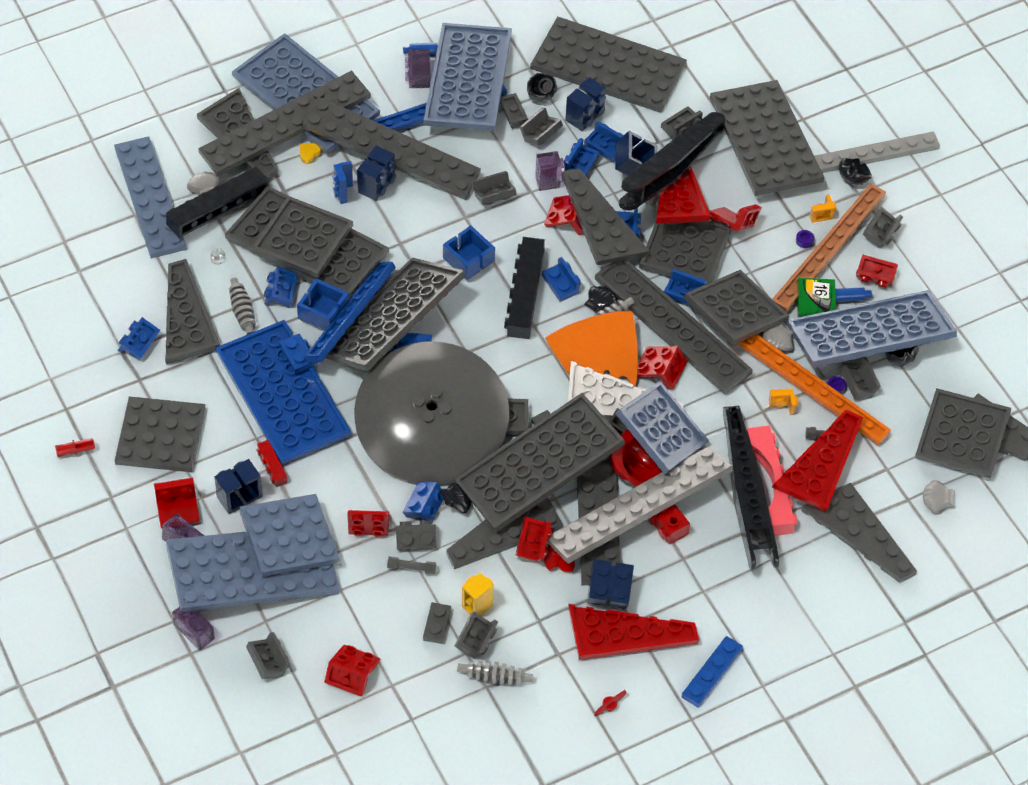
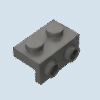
[661,106,703,139]
[520,108,563,146]
[473,171,517,205]
[862,207,903,248]
[839,357,881,398]
[396,520,437,550]
[454,612,498,659]
[246,632,290,679]

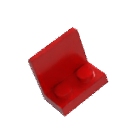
[544,195,584,235]
[710,204,762,231]
[637,346,688,390]
[154,477,200,529]
[347,510,389,537]
[324,645,380,697]

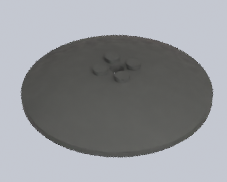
[354,341,509,486]

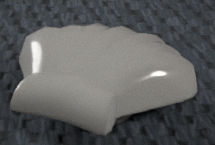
[187,171,220,195]
[762,324,793,352]
[923,480,955,513]

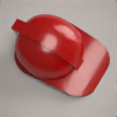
[609,429,663,487]

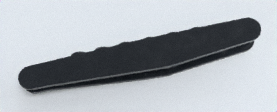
[619,112,725,211]
[723,405,779,570]

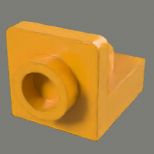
[810,195,836,223]
[768,389,798,415]

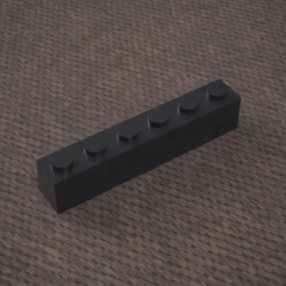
[166,167,269,238]
[504,237,545,339]

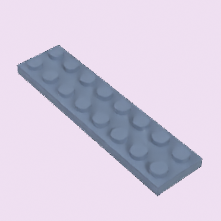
[114,136,187,259]

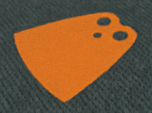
[545,311,638,387]

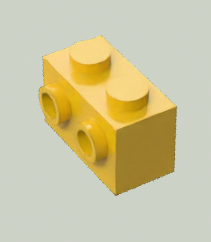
[462,572,494,615]

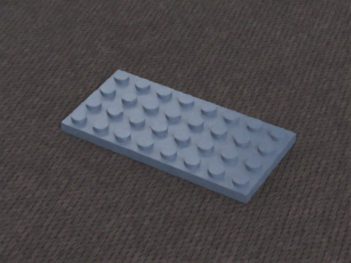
[424,23,512,131]
[232,33,380,154]
[788,290,957,368]
[166,532,340,612]

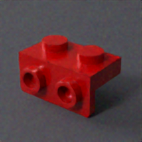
[856,254,898,288]
[515,517,552,562]

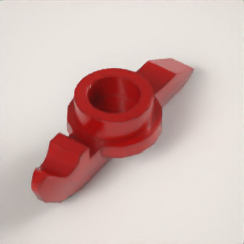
[594,690,627,716]

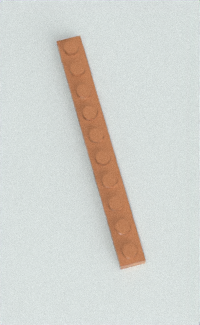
[772,183,886,313]

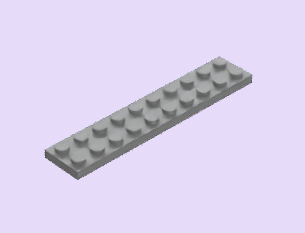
[547,446,733,564]

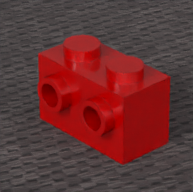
[647,504,690,545]

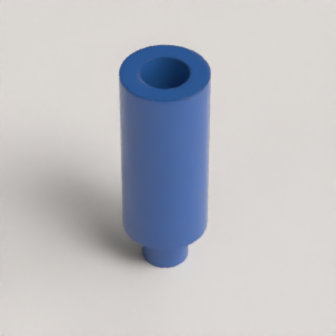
[403,43,438,56]
[836,287,872,302]

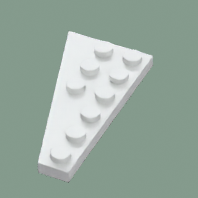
[568,361,683,417]

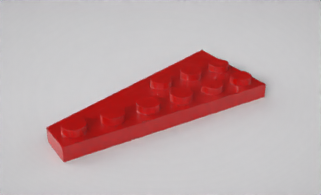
[656,167,710,224]
[772,410,863,512]
[568,603,699,660]

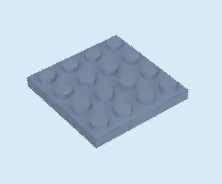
[615,381,709,474]
[239,494,339,577]

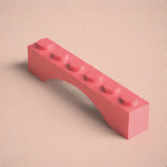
[747,425,797,536]

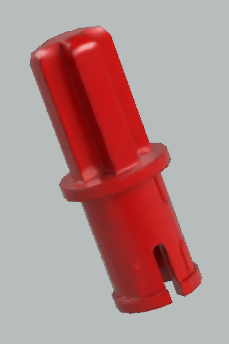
[55,438,95,457]

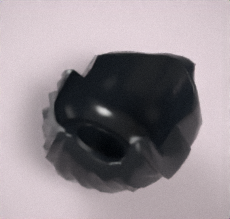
[527,73,557,101]
[839,158,872,186]
[885,345,919,366]

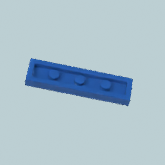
[681,636,743,708]

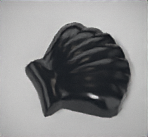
[584,286,617,314]
[440,483,472,514]

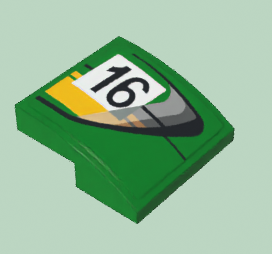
[797,278,836,317]

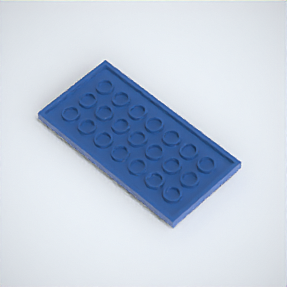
[216,320,351,465]

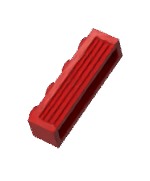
[256,440,288,487]

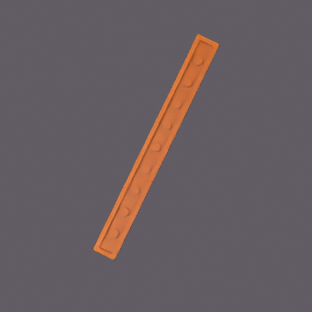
[737,334,891,445]

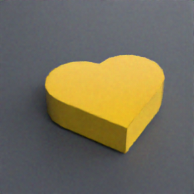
[300,143,321,164]

